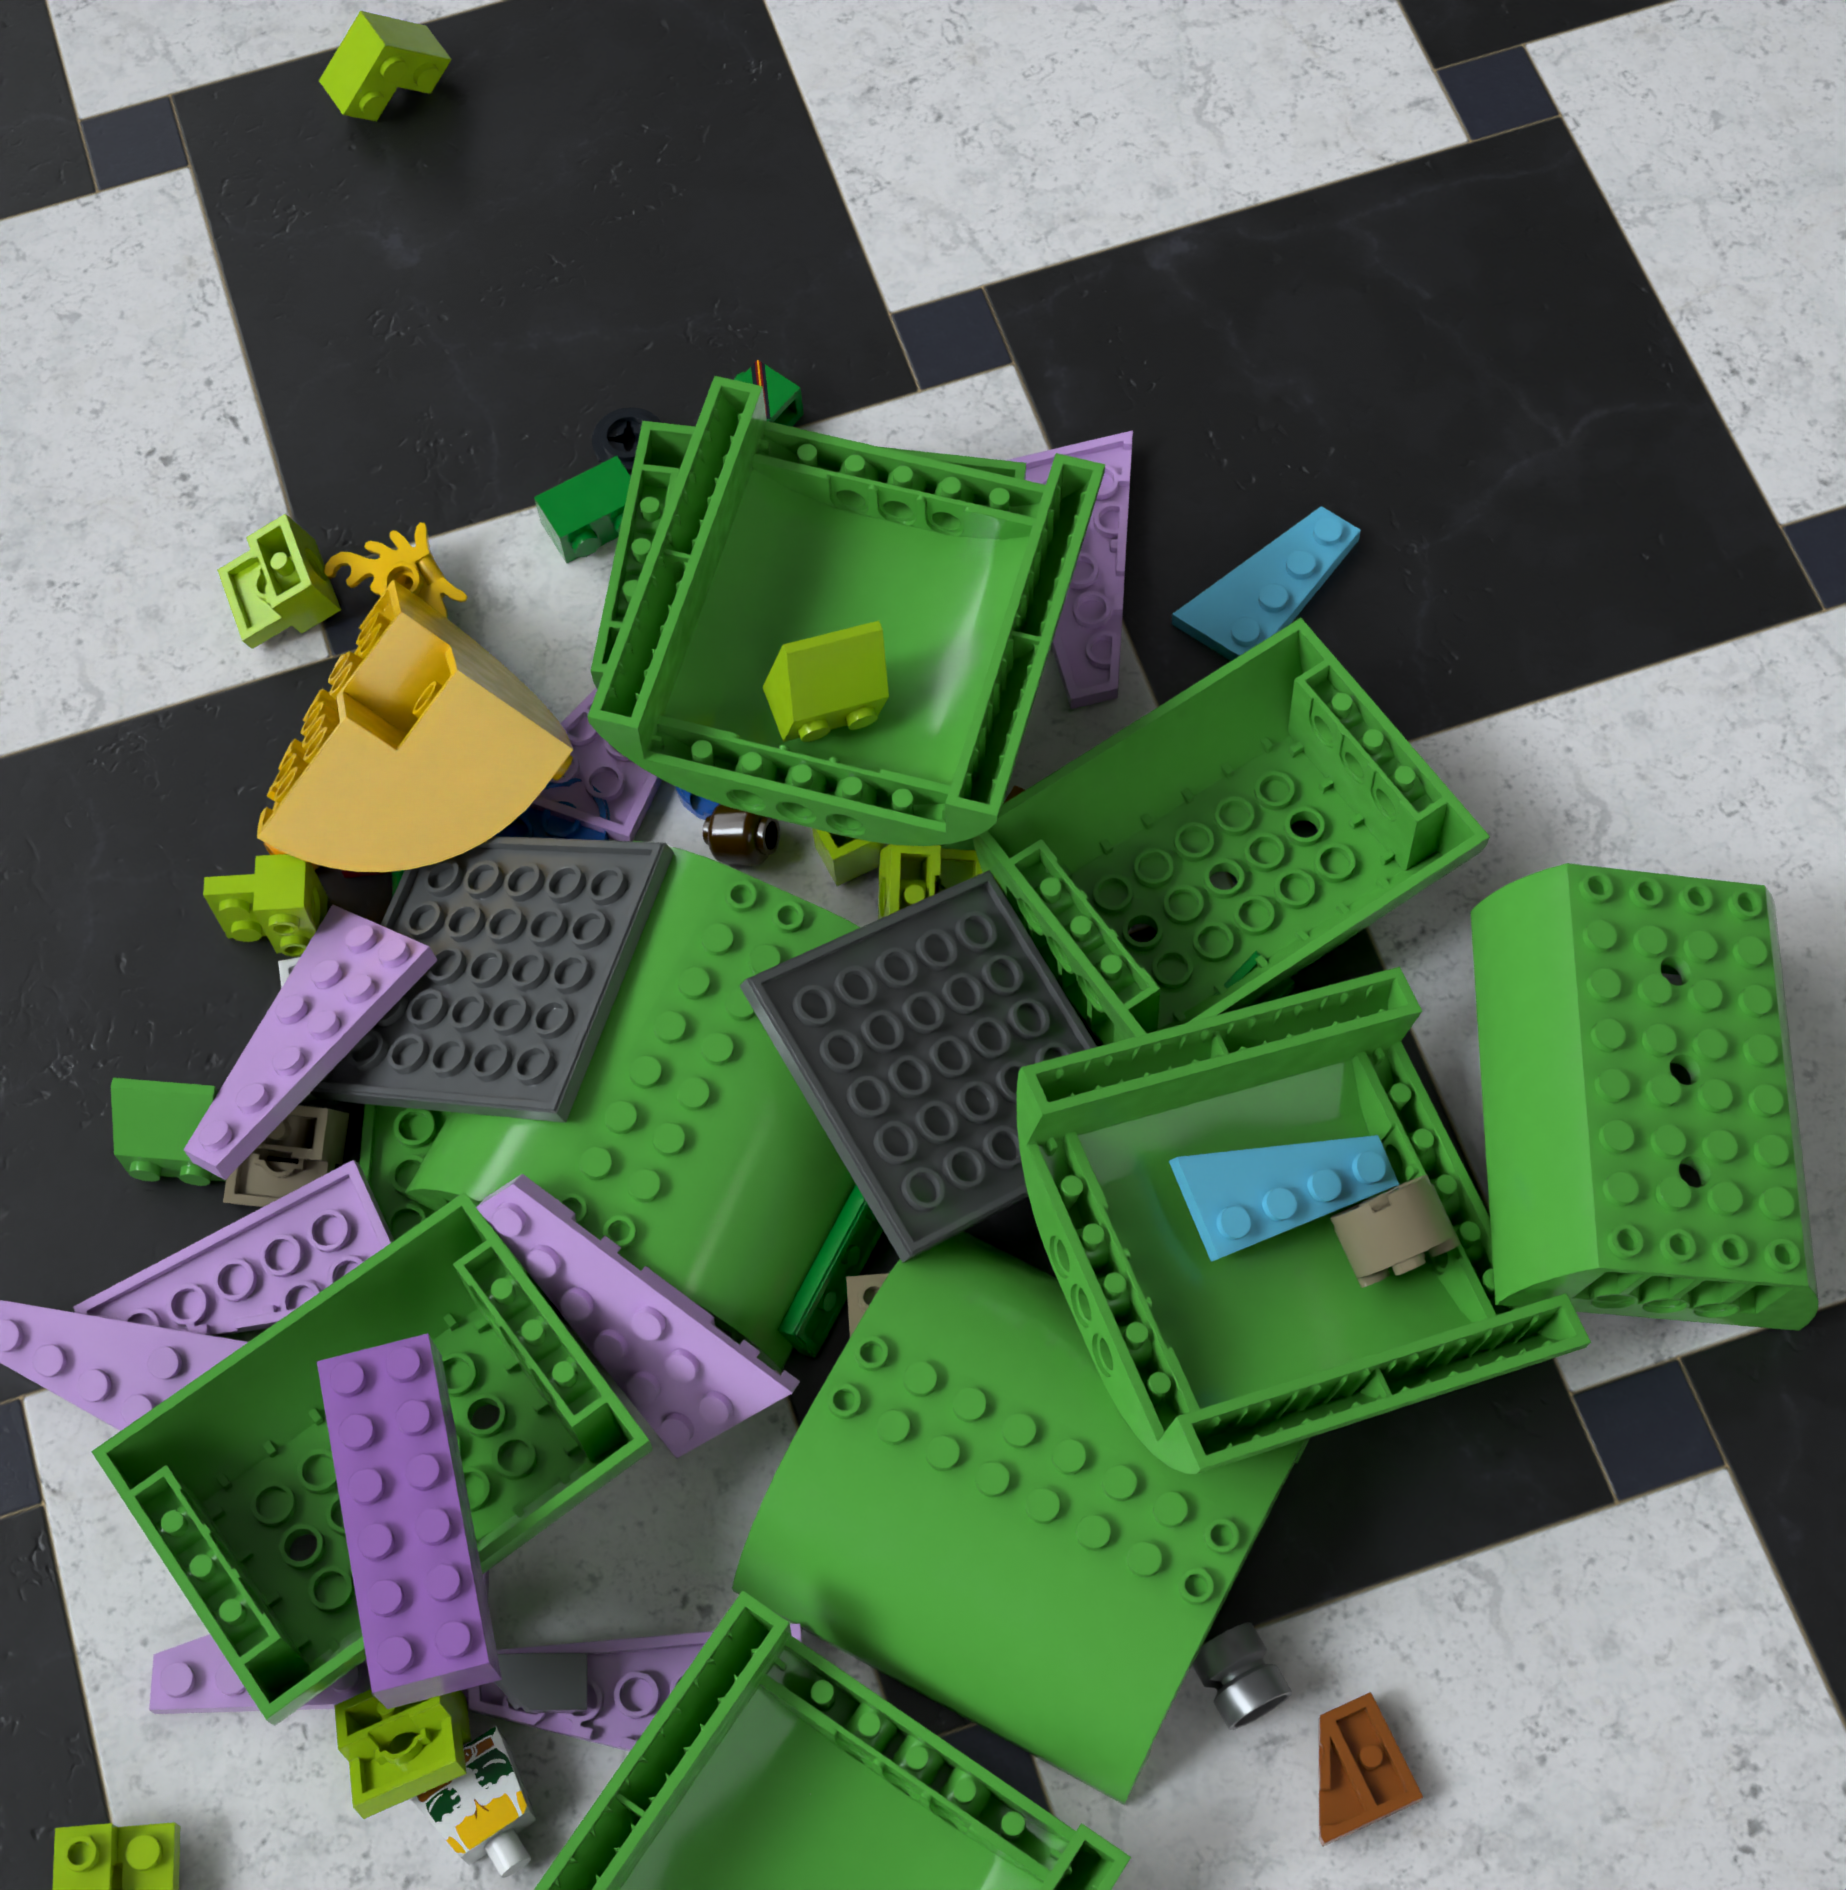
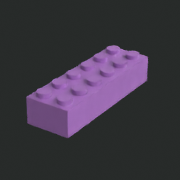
[317,1333,502,1709]

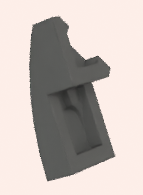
[494,1653,587,1713]

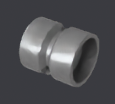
[1192,1622,1292,1730]

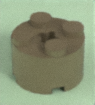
[1330,1175,1461,1288]

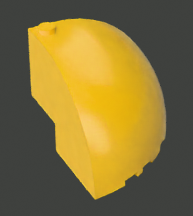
[257,579,573,872]

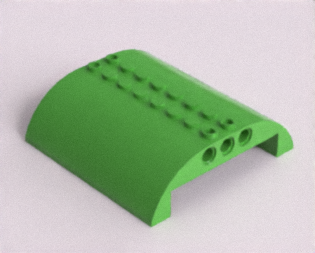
[587,376,1105,846]
[405,841,861,1373]
[1017,967,1591,1474]
[732,1231,1310,1805]
[534,1590,1131,1890]

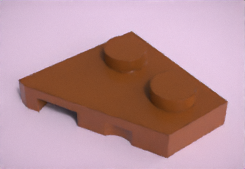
[1318,1692,1423,1847]

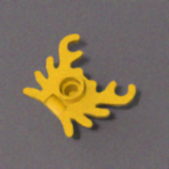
[324,522,468,619]

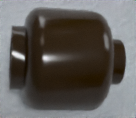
[703,804,780,866]

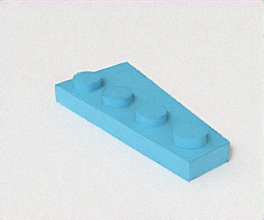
[1172,506,1361,661]
[1169,1135,1399,1262]

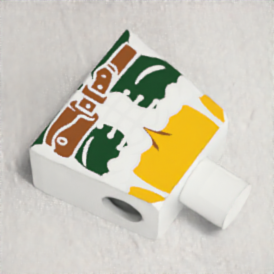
[411,1726,537,1878]

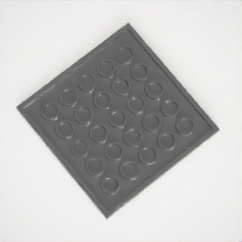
[310,836,674,1123]
[740,870,1097,1263]

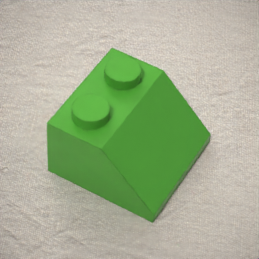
[111,1078,226,1186]

